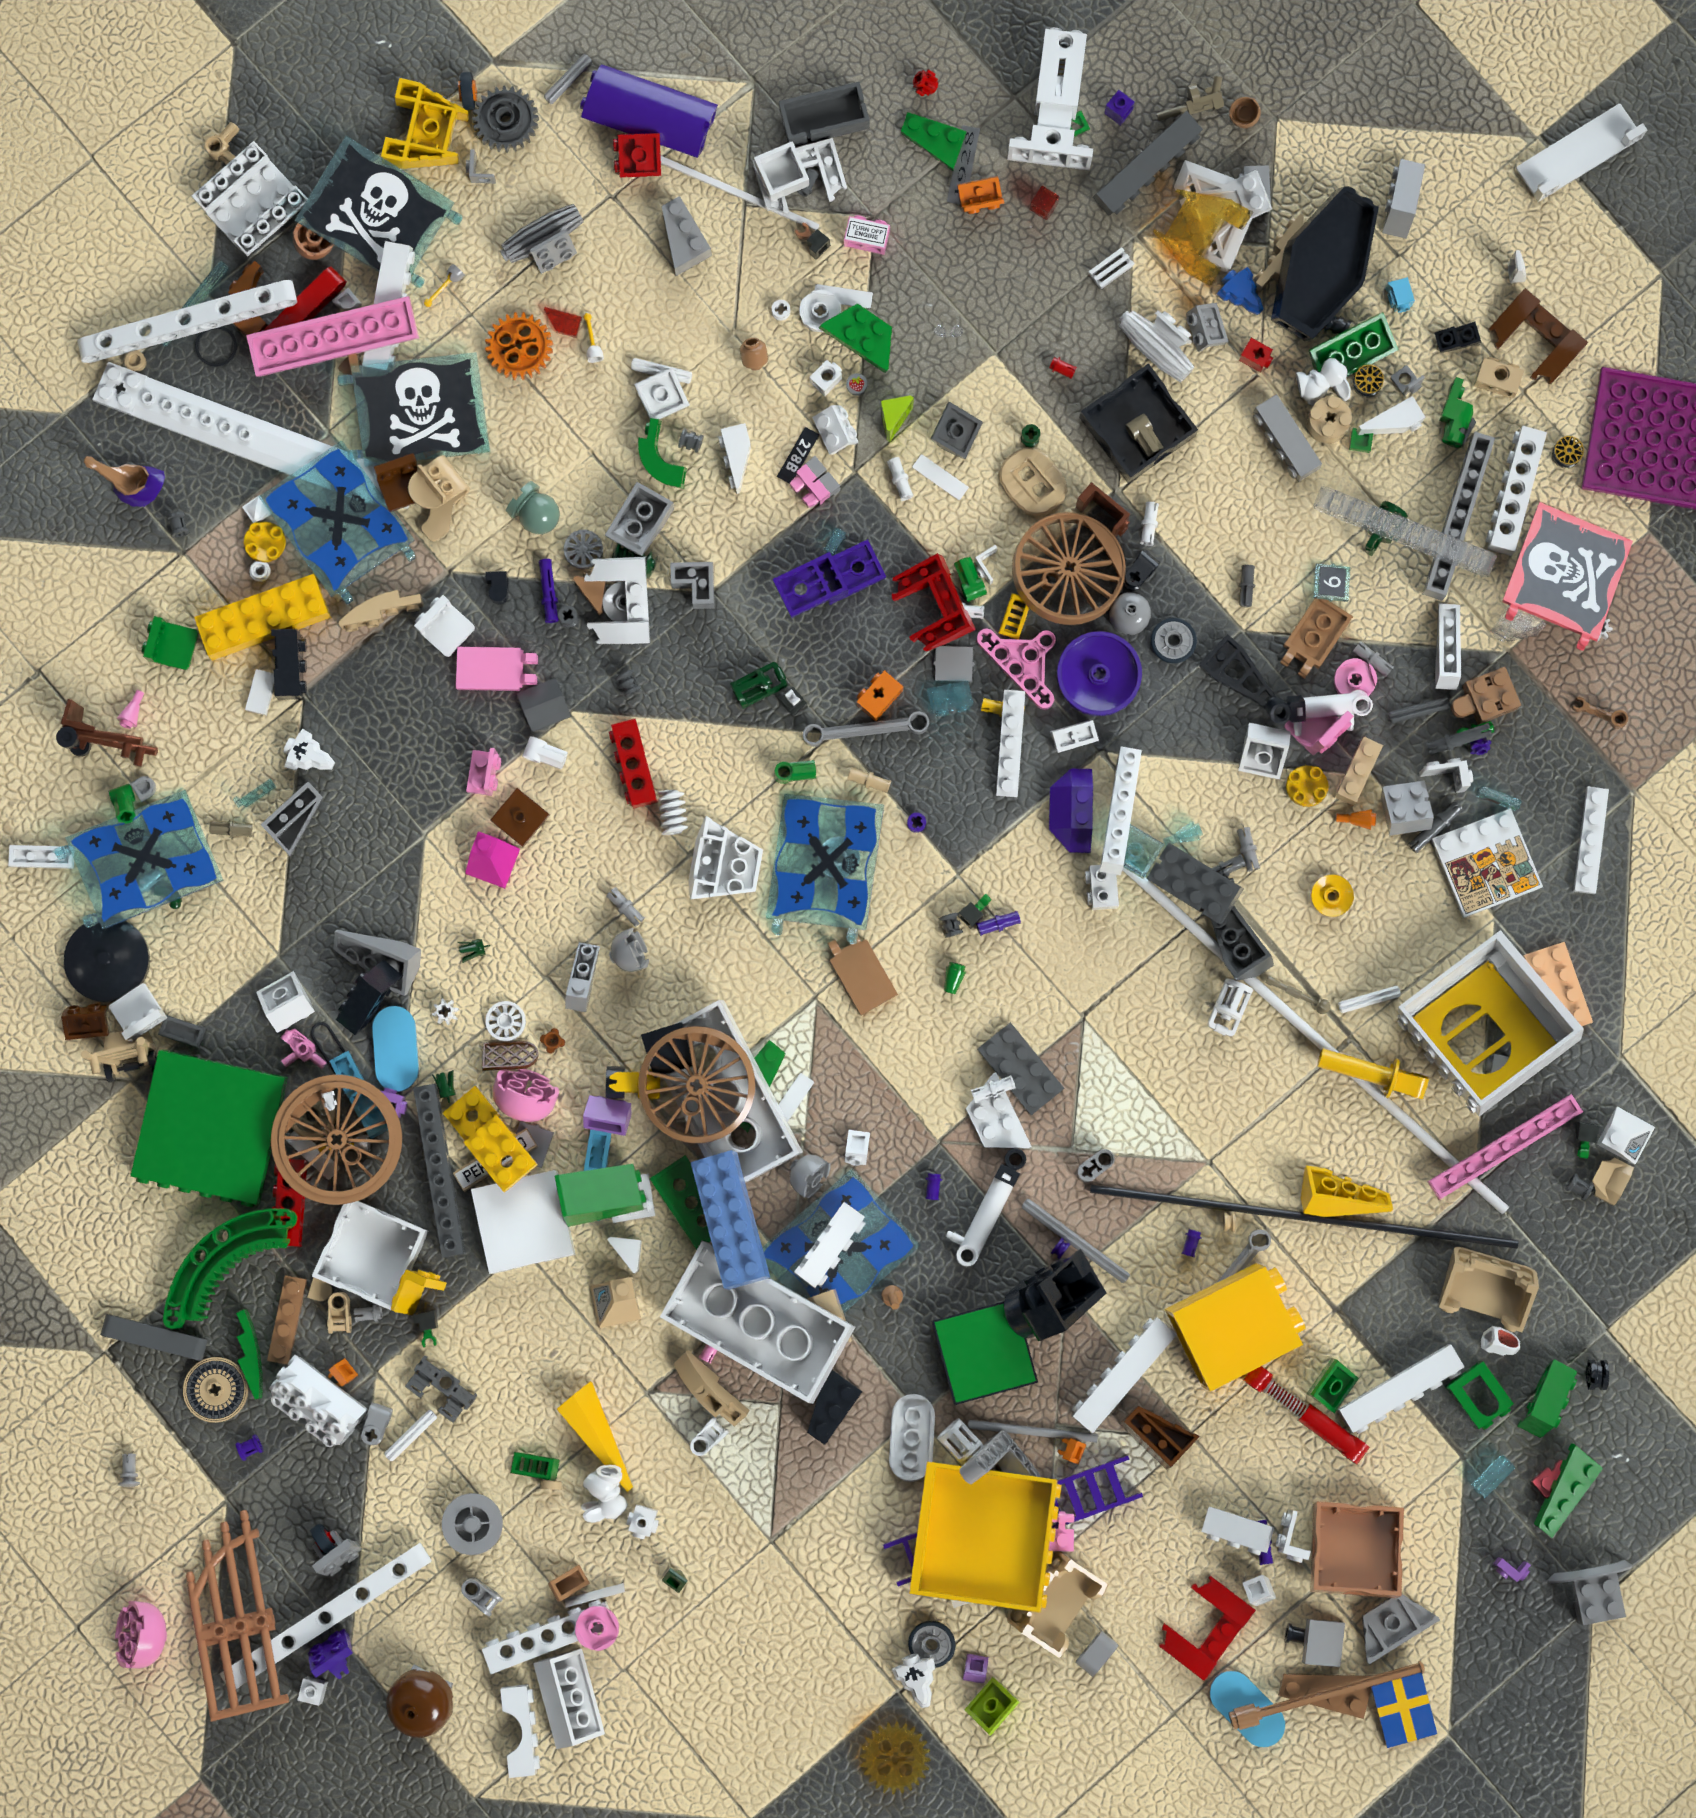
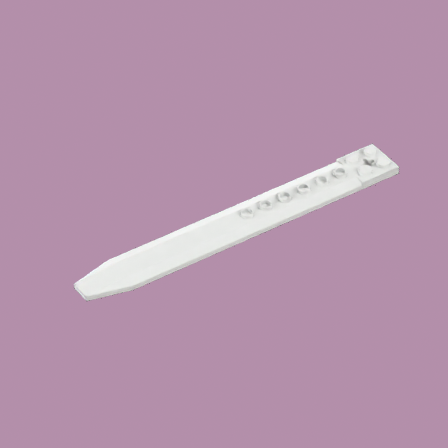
[92,362,409,509]

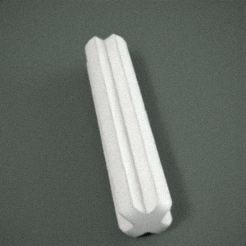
[631,358,692,384]
[1338,986,1401,1013]
[384,1410,437,1461]

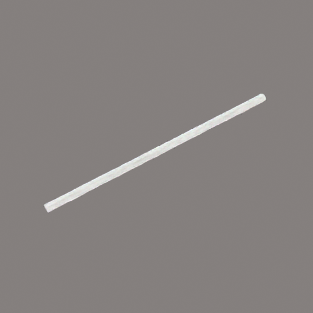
[661,156,819,231]

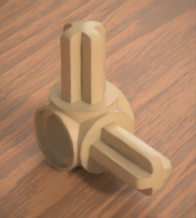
[205,122,240,165]

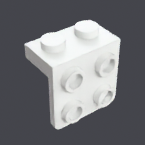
[414,595,475,657]
[1419,758,1473,793]
[1276,1509,1311,1563]

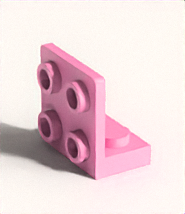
[466,748,501,796]

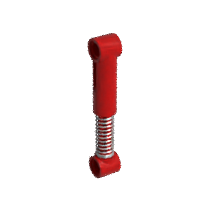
[1243,1366,1370,1465]

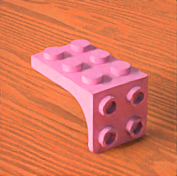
[1284,711,1354,756]

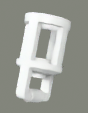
[1207,978,1253,1036]
[937,1418,983,1466]

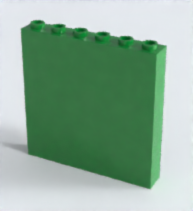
[130,1050,288,1207]

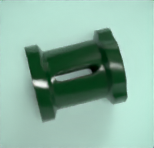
[1021,424,1041,447]

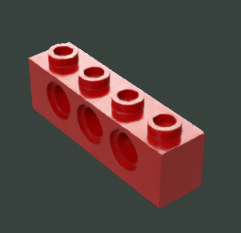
[609,718,658,809]
[272,1159,308,1247]

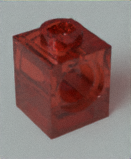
[1030,186,1060,221]

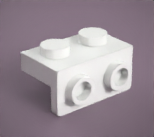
[812,405,858,455]

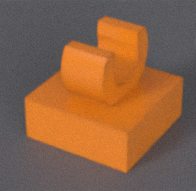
[328,1358,358,1387]
[1058,1438,1087,1465]

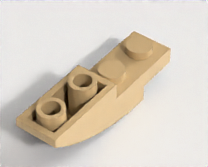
[1254,214,1304,293]
[339,590,424,632]
[674,1350,750,1427]

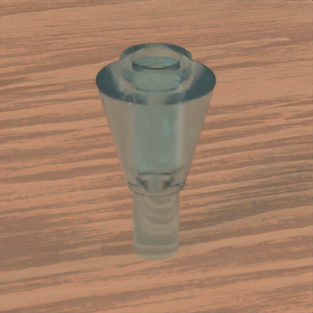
[1163,821,1203,846]

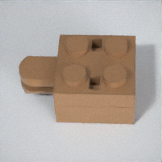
[1451,667,1522,724]

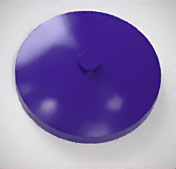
[1057,631,1142,716]

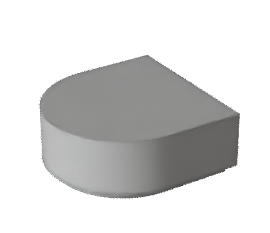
[130,776,156,802]

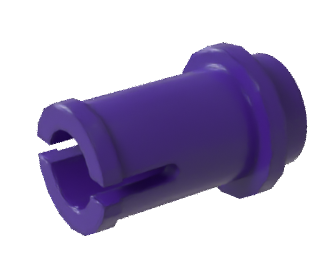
[925,1173,943,1200]
[1181,1229,1202,1257]

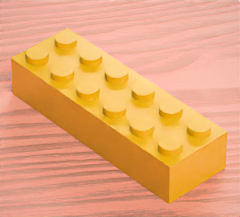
[194,574,332,661]

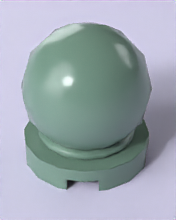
[506,481,560,535]

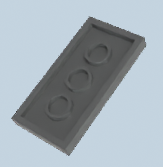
[977,1022,1065,1115]

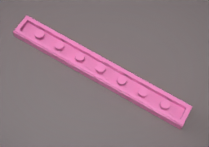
[1427,1094,1583,1200]

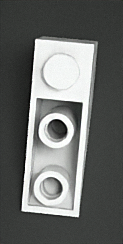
[718,423,751,494]

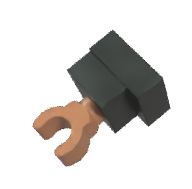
[795,222,831,260]

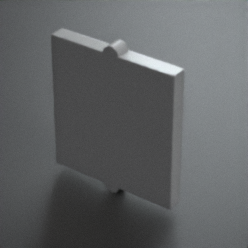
[933,646,975,682]
[516,1121,554,1168]

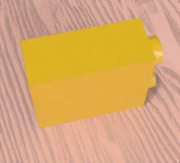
[1164,1263,1306,1392]

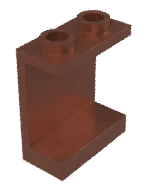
[1075,482,1130,537]

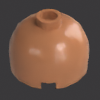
[293,218,334,260]

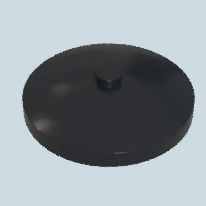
[64,917,150,1003]

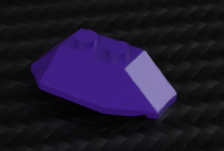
[1049,768,1093,853]

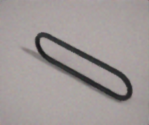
[311,1022,346,1075]

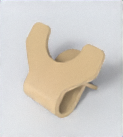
[408,455,470,542]

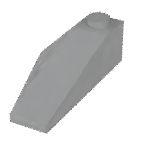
[333,930,421,996]

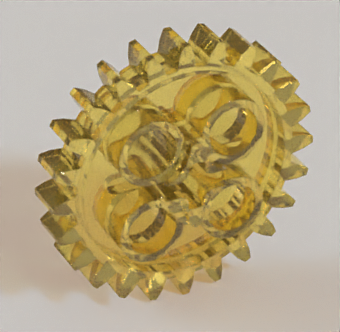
[860,1721,931,1794]

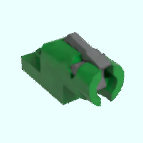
[1439,377,1476,448]

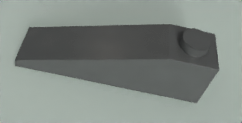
[1211,906,1274,981]

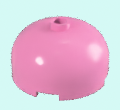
[493,1069,559,1122]
[115,1601,167,1669]

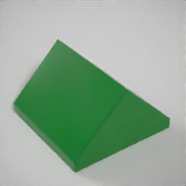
[1307,1358,1359,1413]

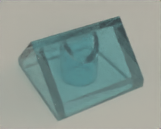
[1123,824,1164,879]

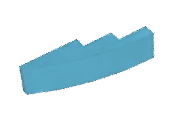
[330,1051,388,1139]
[584,1129,612,1221]

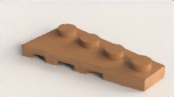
[1278,1674,1373,1719]

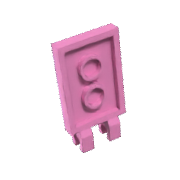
[456,647,538,691]

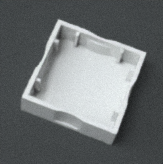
[471,1170,576,1274]
[312,1201,429,1310]

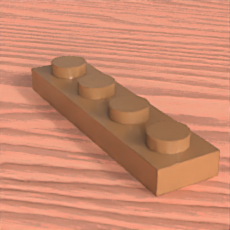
[267,1275,307,1365]

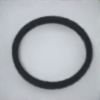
[195,326,237,367]

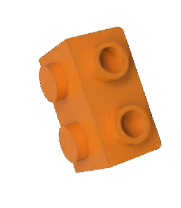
[957,176,1004,214]

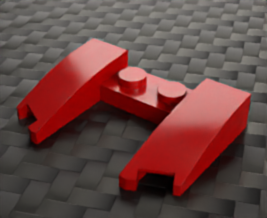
[892,553,975,652]
[1159,1576,1256,1681]

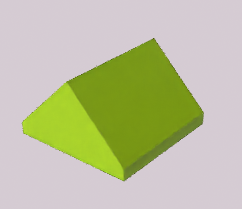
[881,395,914,442]
[964,1677,1019,1736]

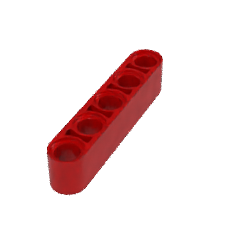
[263,266,347,331]

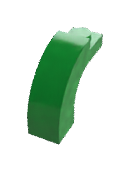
[638,418,687,489]

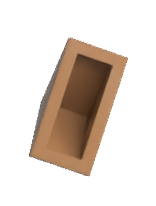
[572,576,607,615]
[548,1565,590,1603]

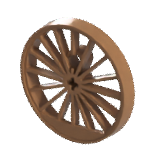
[1012,513,1126,625]
[639,1026,755,1143]

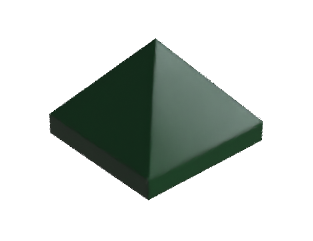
[661,1568,688,1593]

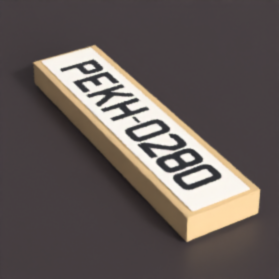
[453,1128,538,1192]

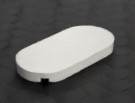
[889,1394,935,1482]

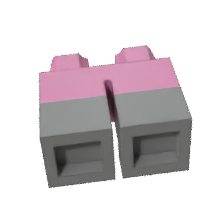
[790,456,840,508]

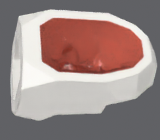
[1481,1326,1520,1356]

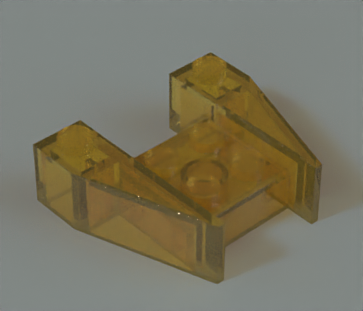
[1153,189,1253,285]

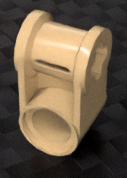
[327,1292,352,1334]

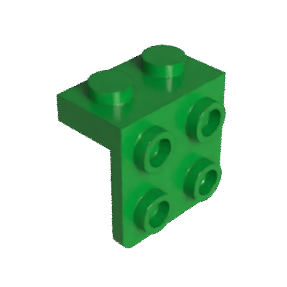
[142,616,199,670]

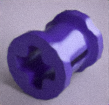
[235,1434,264,1461]

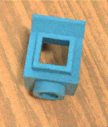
[1385,277,1415,313]

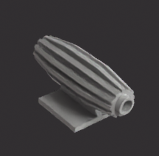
[500,204,584,274]

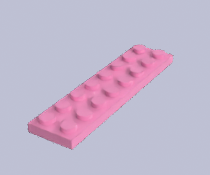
[246,296,419,377]

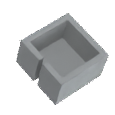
[1381,780,1434,836]

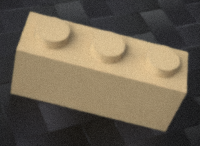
[1334,737,1383,806]

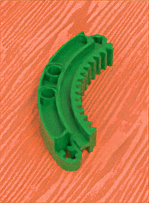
[163,1209,297,1329]

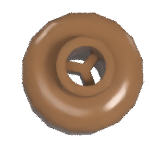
[739,338,769,370]

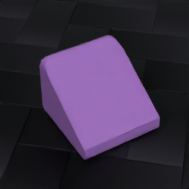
[963,1653,989,1683]

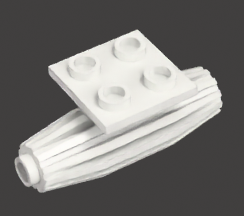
[1119,310,1194,382]

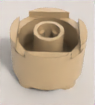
[1307,396,1352,444]

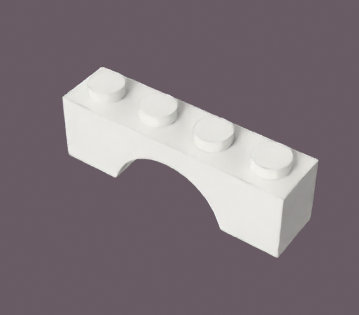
[500,1684,540,1778]

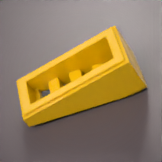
[999,593,1029,640]

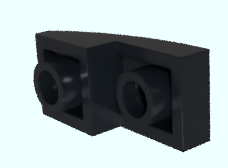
[1434,322,1482,353]

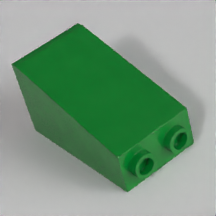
[555,1164,646,1227]

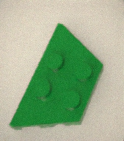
[819,303,892,373]

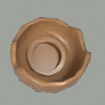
[1229,97,1261,129]

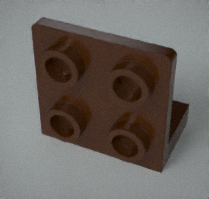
[374,453,417,512]

